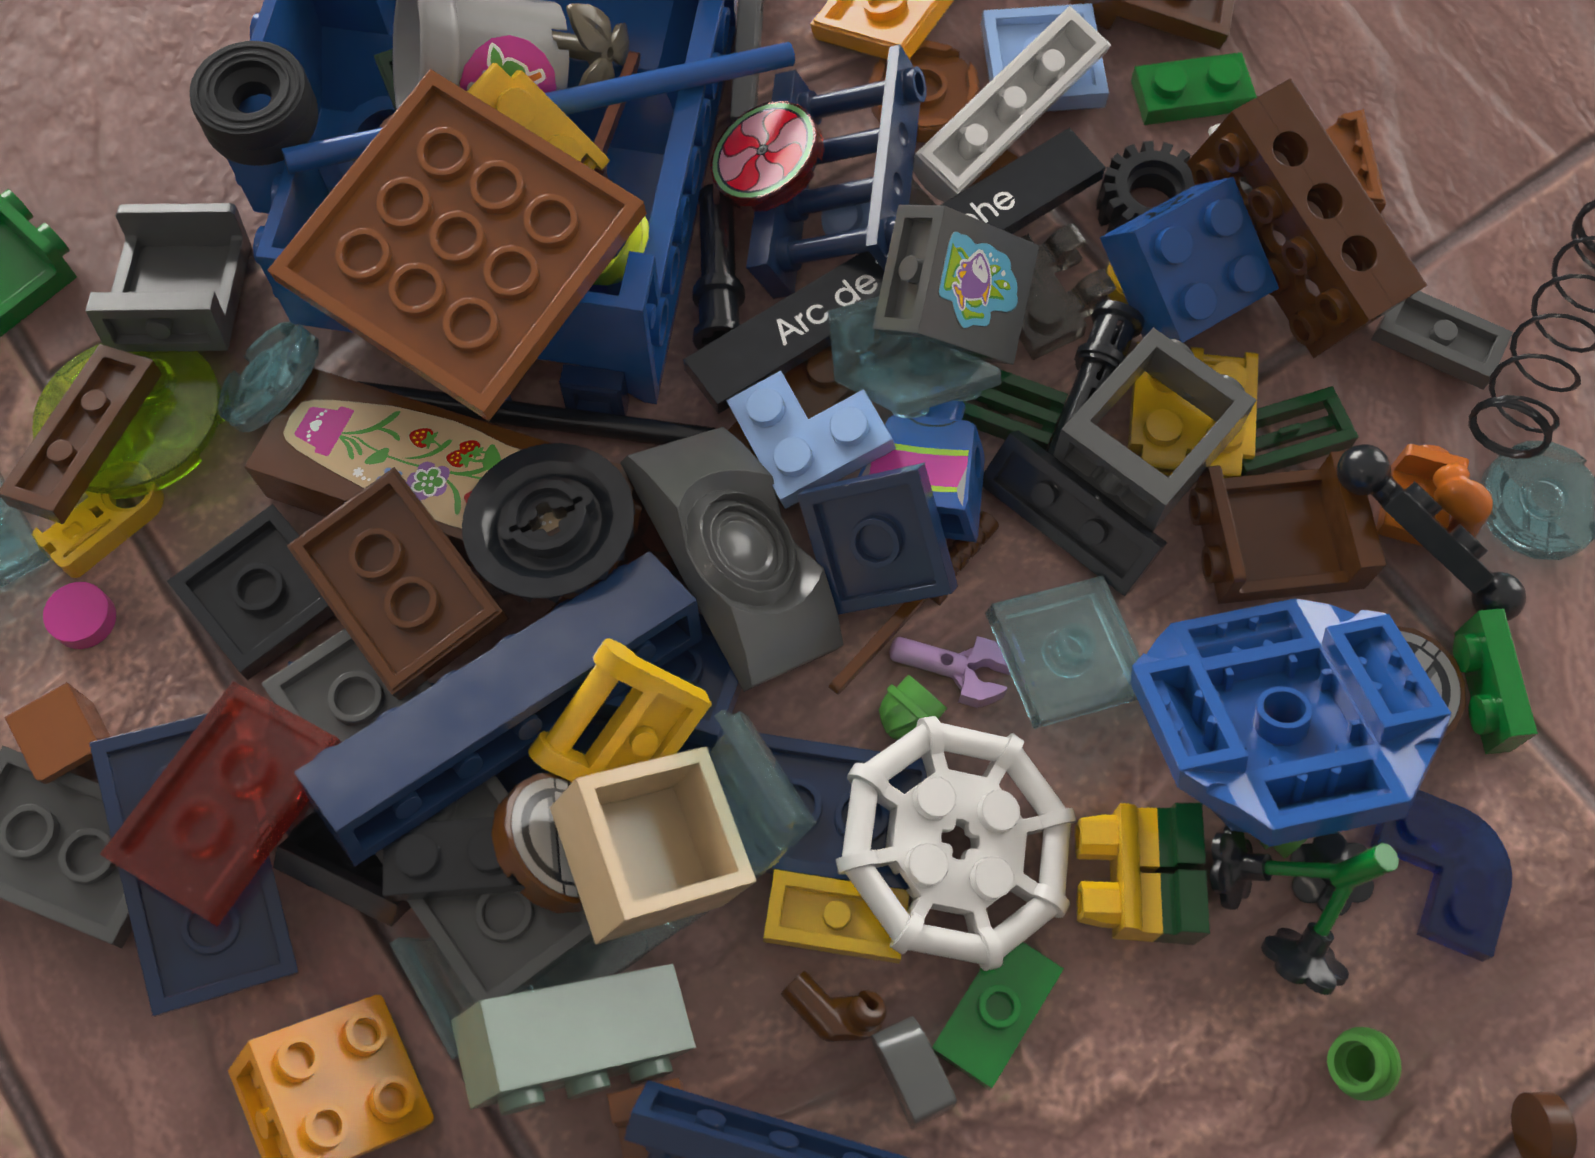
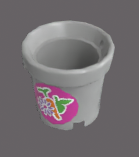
[392,0,569,110]

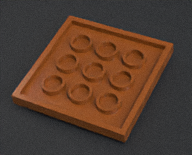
[267,69,647,421]

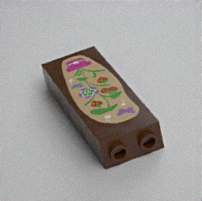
[244,367,651,599]

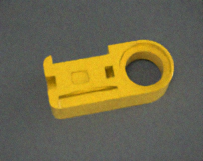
[32,464,164,578]

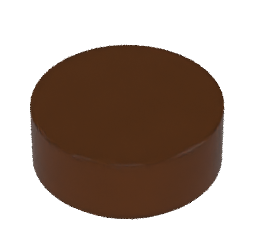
[1511,1092,1577,1158]

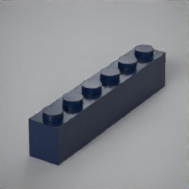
[294,551,703,866]

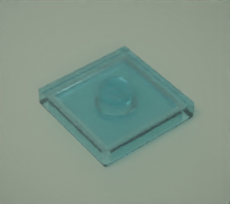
[985,576,1140,729]

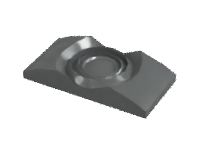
[620,427,844,692]

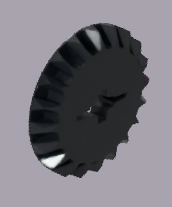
[462,443,636,604]

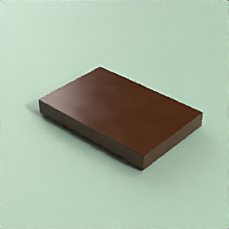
[287,467,509,701]

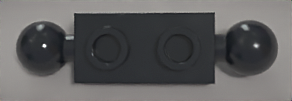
[1337,444,1526,621]

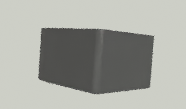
[871,1016,957,1129]

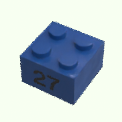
[1100,177,1279,343]

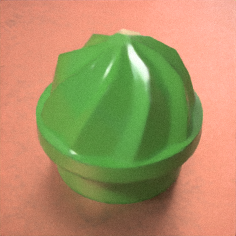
[879,674,948,740]
[1327,1027,1402,1101]

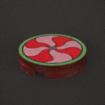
[710,101,825,211]

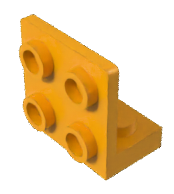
[228,994,434,1158]

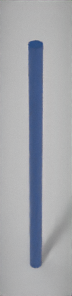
[282,42,795,174]

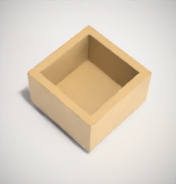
[550,746,756,944]

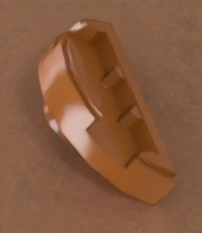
[1325,109,1386,214]

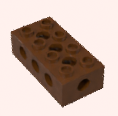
[1186,78,1427,358]

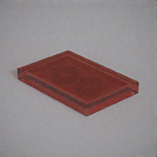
[100,681,342,927]

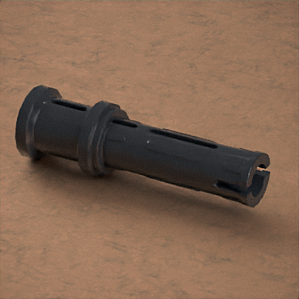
[692,184,745,350]
[1047,300,1145,456]

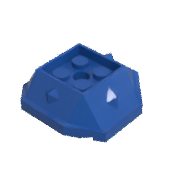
[1130,598,1452,847]

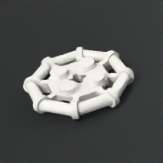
[836,716,1077,971]

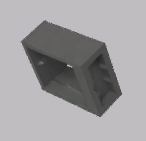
[1053,327,1256,531]

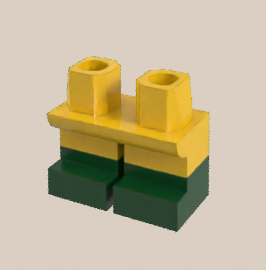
[1074,802,1210,945]

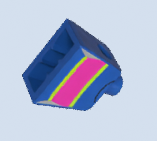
[858,393,985,542]

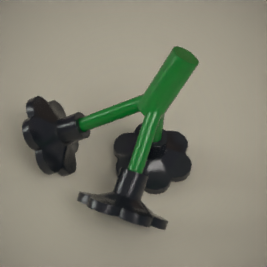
[1210,825,1399,995]

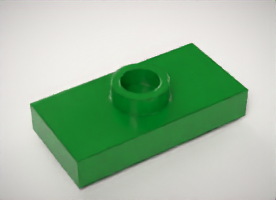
[932,942,1064,1091]

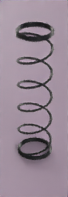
[1468,199,1595,459]

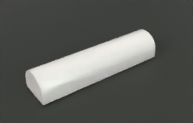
[913,6,1111,202]

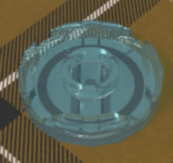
[217,322,319,432]
[1480,441,1595,560]

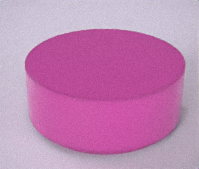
[43,582,116,649]

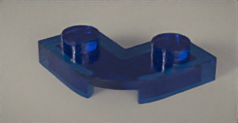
[1370,790,1512,962]

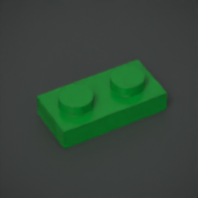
[1131,52,1257,125]
[1453,609,1538,754]

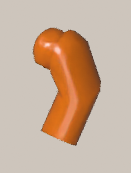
[1433,463,1493,537]

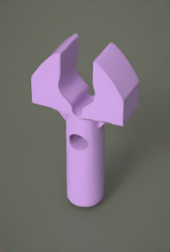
[889,636,1013,708]

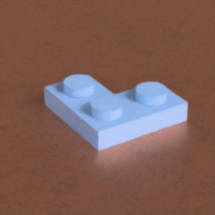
[726,371,896,509]

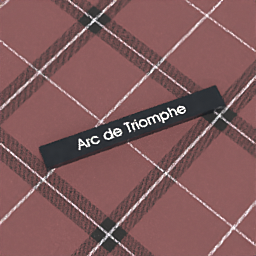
[683,128,1106,414]

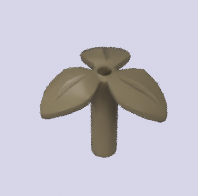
[552,3,629,86]

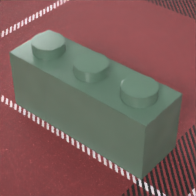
[451,964,696,1115]

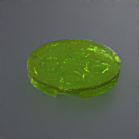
[32,343,225,499]

